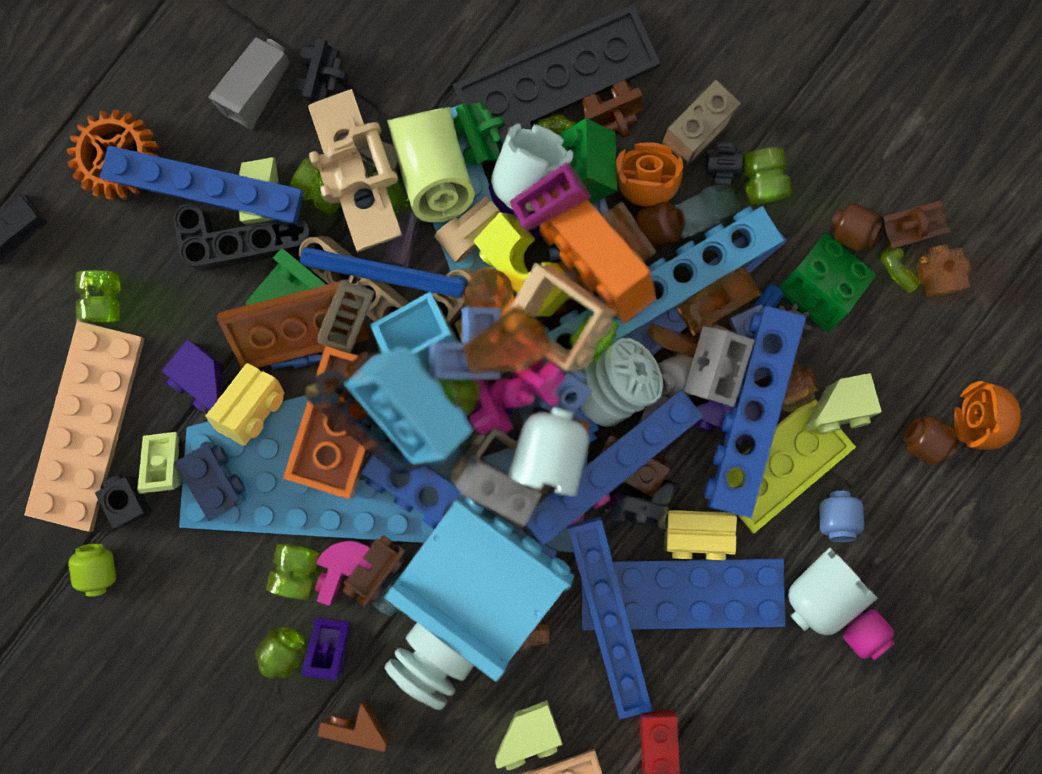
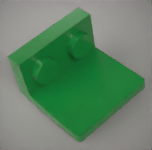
[778,233,876,333]
[246,248,326,306]

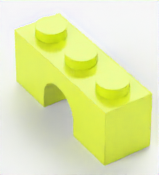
[473,213,571,316]

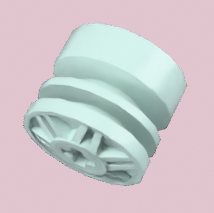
[580,338,663,427]
[385,623,474,710]

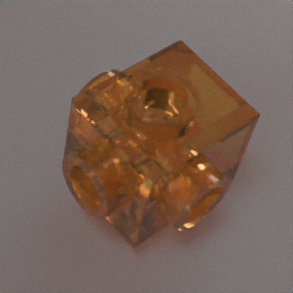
[917,244,970,298]

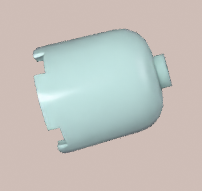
[491,124,573,212]
[508,407,589,496]
[788,548,878,635]

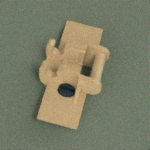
[308,89,403,252]

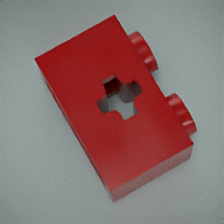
[639,710,680,774]

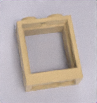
[501,264,616,371]

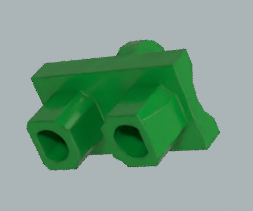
[453,102,506,166]

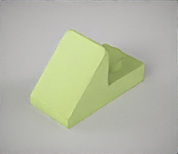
[138,432,183,493]

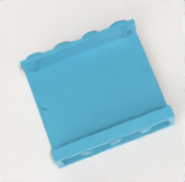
[384,493,574,682]

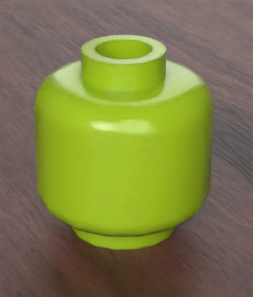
[68,544,116,596]

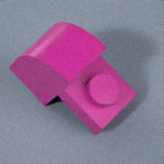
[315,540,372,606]

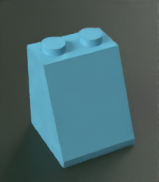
[370,292,473,403]

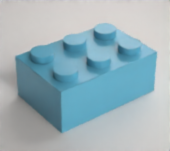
[345,346,473,464]

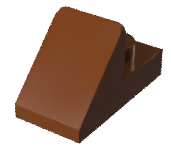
[318,699,389,752]

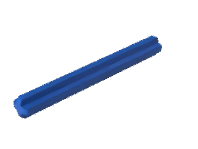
[300,247,466,298]

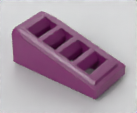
[509,162,591,231]

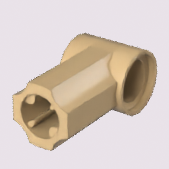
[434,196,501,263]

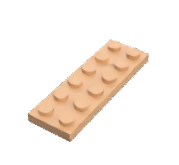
[24,321,145,532]

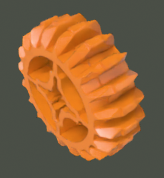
[67,110,159,200]

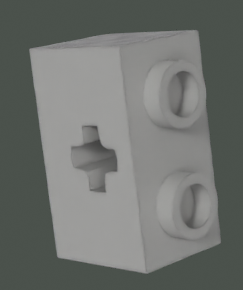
[683,326,754,407]
[456,455,542,526]

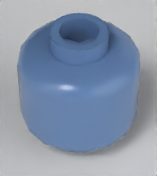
[819,491,864,542]

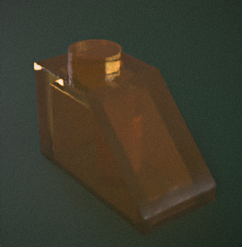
[676,266,761,336]
[463,304,552,373]

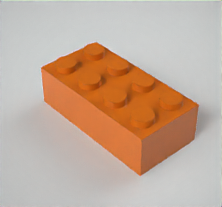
[538,183,656,325]
[283,346,377,499]

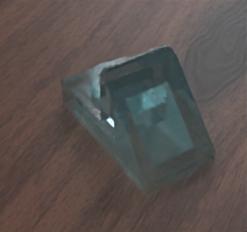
[675,184,742,240]

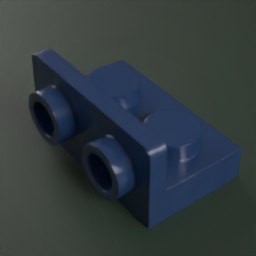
[175,441,246,521]

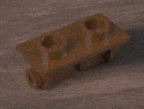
[342,535,405,607]

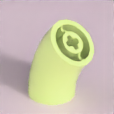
[387,107,475,223]

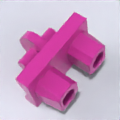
[500,347,566,408]
[460,376,513,435]

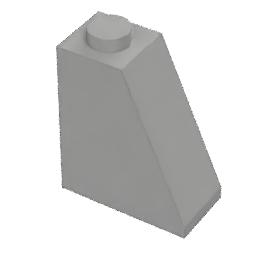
[209,37,290,130]

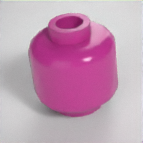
[843,609,895,660]

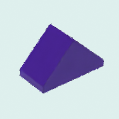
[302,618,349,680]

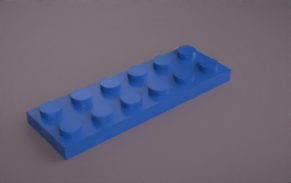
[581,558,785,630]

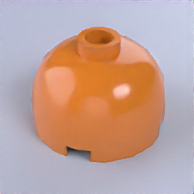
[616,142,683,207]
[954,381,1021,450]

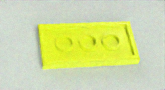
[713,396,856,533]

